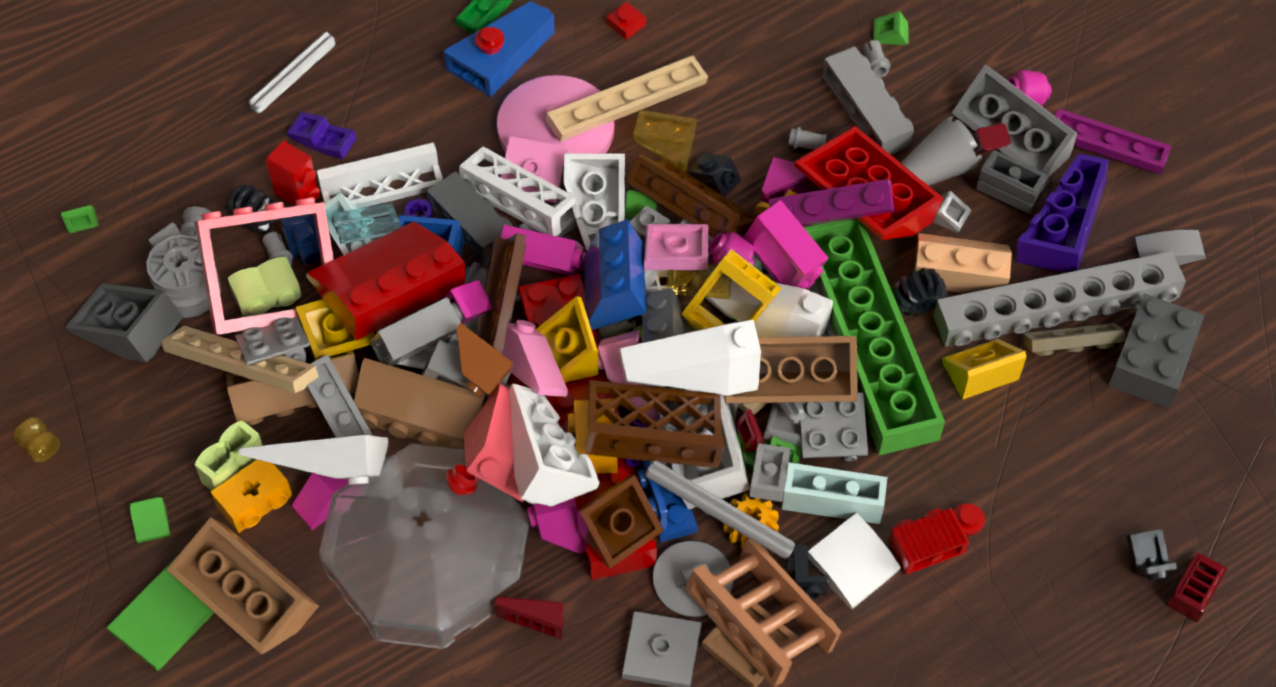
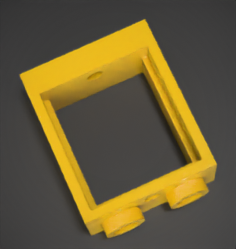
[681,249,782,331]

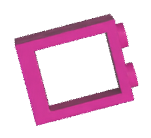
[744,200,828,290]
[501,225,586,276]

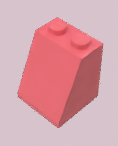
[463,384,524,502]

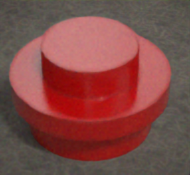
[475,27,505,55]
[445,464,478,495]
[953,503,985,536]

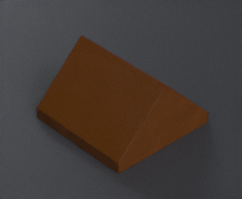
[577,474,664,568]

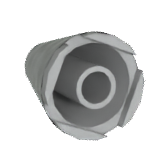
[901,116,982,186]

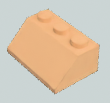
[914,233,1012,294]

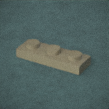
[1023,323,1125,356]

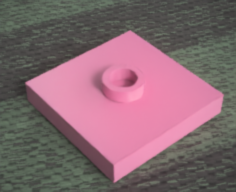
[501,136,569,205]
[644,224,708,270]

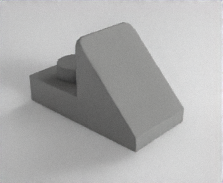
[749,443,791,502]

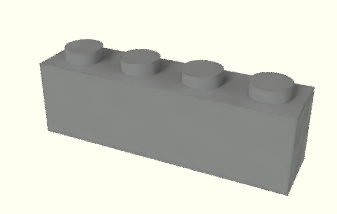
[823,46,914,155]

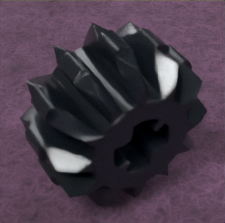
[224,184,276,234]
[892,268,947,316]

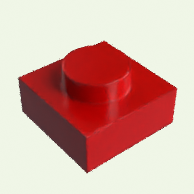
[606,2,647,40]

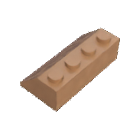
[726,336,857,404]
[225,350,359,425]
[354,358,487,457]
[167,517,319,654]

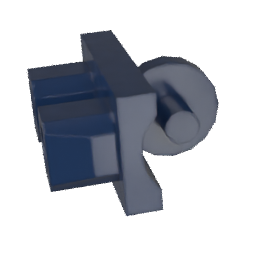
[280,214,321,265]

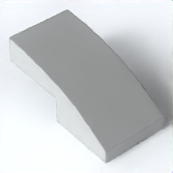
[1135,230,1206,265]

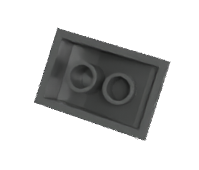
[65,283,183,363]

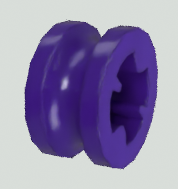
[405,199,433,218]

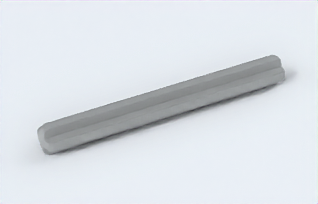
[645,460,795,558]

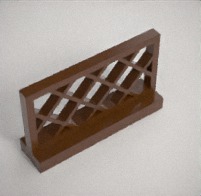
[626,155,757,238]
[475,233,526,354]
[585,380,724,468]

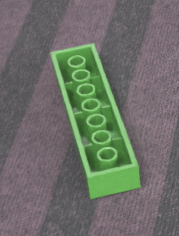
[804,218,945,456]

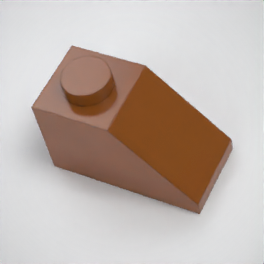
[457,323,514,397]

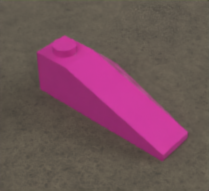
[527,498,585,553]

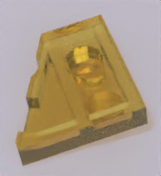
[634,110,697,171]

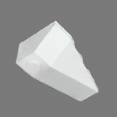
[564,153,625,251]
[705,274,833,338]
[619,320,761,396]
[509,383,599,506]
[239,435,388,485]

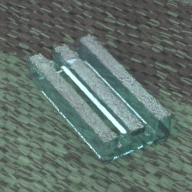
[332,203,401,244]

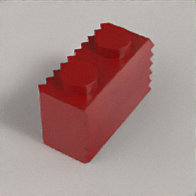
[266,141,320,206]
[889,508,969,575]

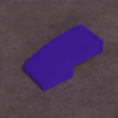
[287,112,357,159]

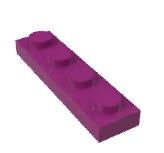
[1055,108,1172,175]
[769,179,894,227]

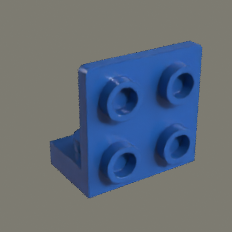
[636,460,698,543]

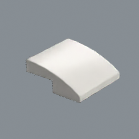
[808,513,901,610]

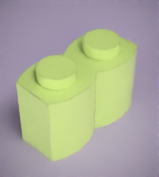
[228,257,302,317]
[195,421,262,491]

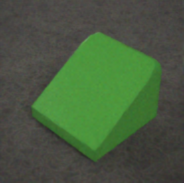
[874,11,908,45]
[625,190,657,222]
[61,205,99,233]
[129,497,171,543]

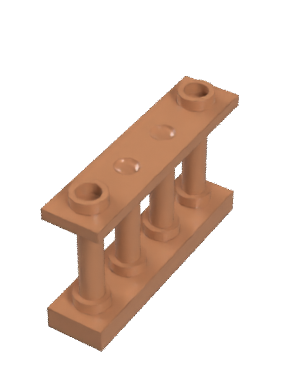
[685,538,841,687]

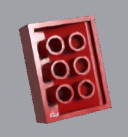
[794,126,943,240]
[306,221,465,341]

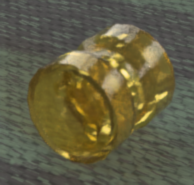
[14,417,60,463]

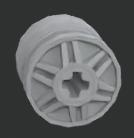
[146,234,222,318]

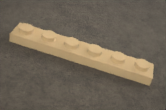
[545,56,708,142]
[161,326,319,393]

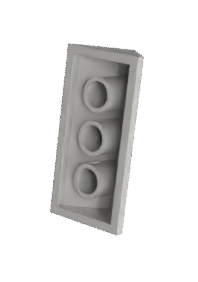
[952,65,1077,177]

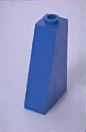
[444,1,555,97]

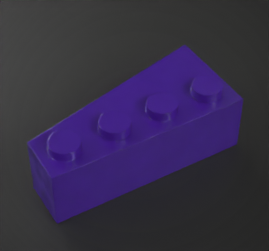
[1016,154,1109,273]

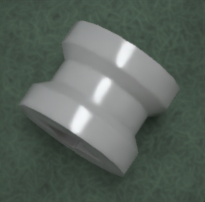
[180,206,211,237]

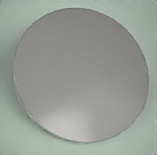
[653,541,733,617]

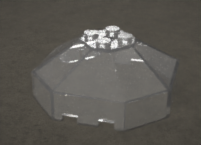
[319,444,530,649]

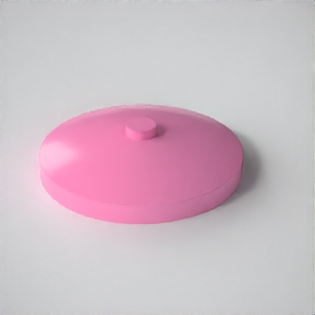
[497,75,614,154]

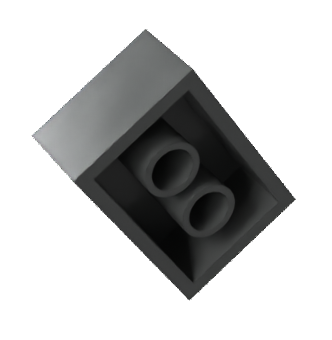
[1108,293,1205,409]

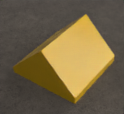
[536,296,598,382]
[295,299,375,361]
[941,339,1026,400]

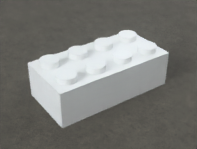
[660,387,751,509]

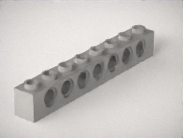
[933,251,1186,347]

